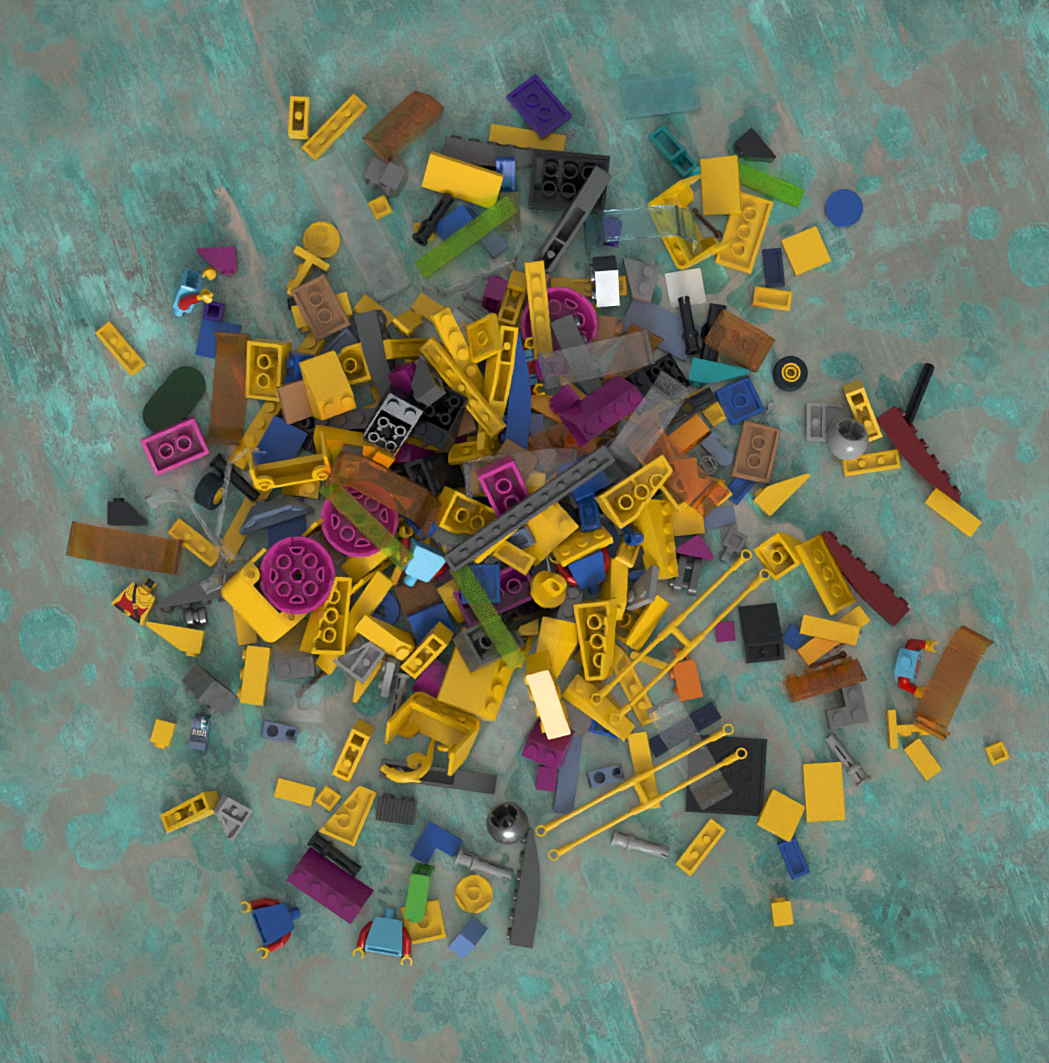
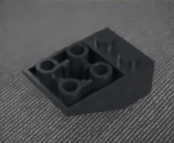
[625,353,690,416]
[361,383,424,456]
[409,386,469,454]
[400,452,467,505]
[738,603,785,664]

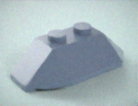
[239,493,315,536]

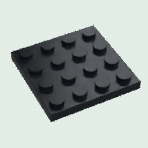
[685,734,767,816]

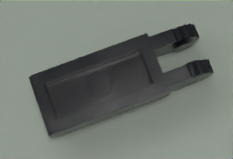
[500,599,554,632]

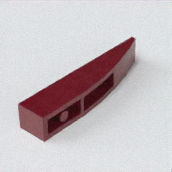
[876,405,962,502]
[821,531,910,627]

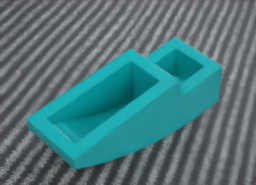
[648,124,701,180]

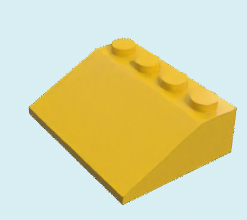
[436,627,521,721]

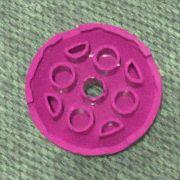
[521,287,597,363]
[321,480,399,557]
[260,536,335,614]

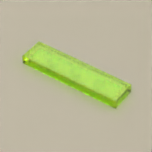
[739,162,805,208]

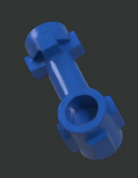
[618,524,644,545]

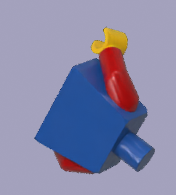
[549,546,611,594]
[240,898,301,959]

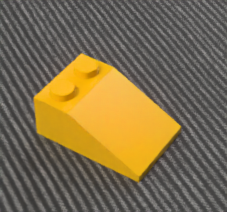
[245,338,292,402]
[299,350,357,420]
[521,502,579,567]

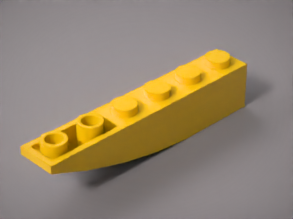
[477,325,518,442]

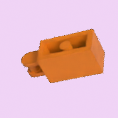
[669,646,703,702]

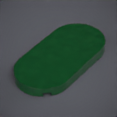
[143,366,206,432]

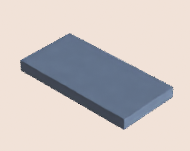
[622,299,702,363]

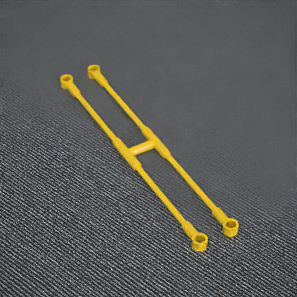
[590,549,771,725]
[535,724,747,861]

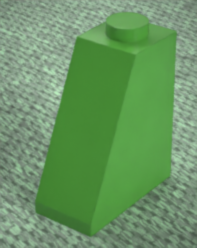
[404,863,435,923]

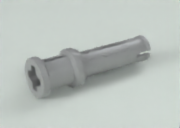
[385,672,410,729]
[824,733,872,788]
[610,829,670,859]
[454,847,514,882]

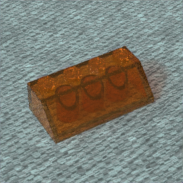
[362,91,445,164]
[782,656,867,703]

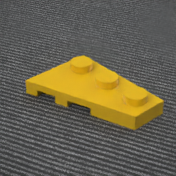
[553,524,613,567]
[319,785,377,846]

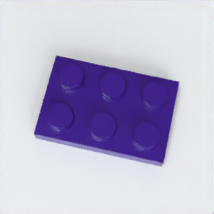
[506,74,572,140]

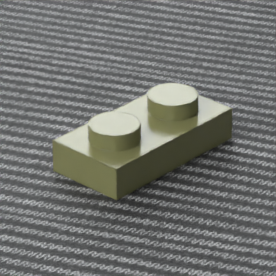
[500,192,521,231]

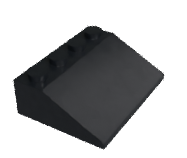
[528,149,610,216]

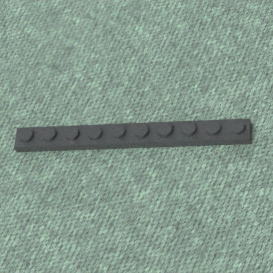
[443,444,615,572]

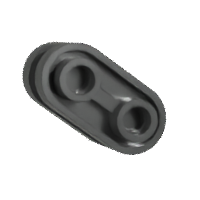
[669,554,703,596]

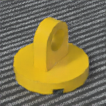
[530,571,567,609]

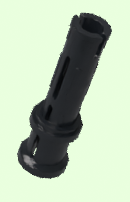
[412,193,454,246]
[678,296,702,355]
[209,453,260,503]
[307,831,362,877]

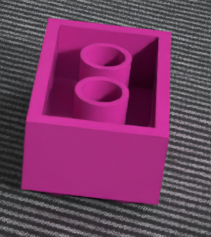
[140,415,210,476]
[476,455,530,517]

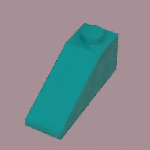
[687,357,749,388]

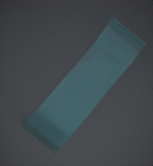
[583,204,698,261]

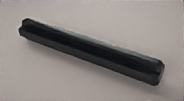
[904,363,935,424]

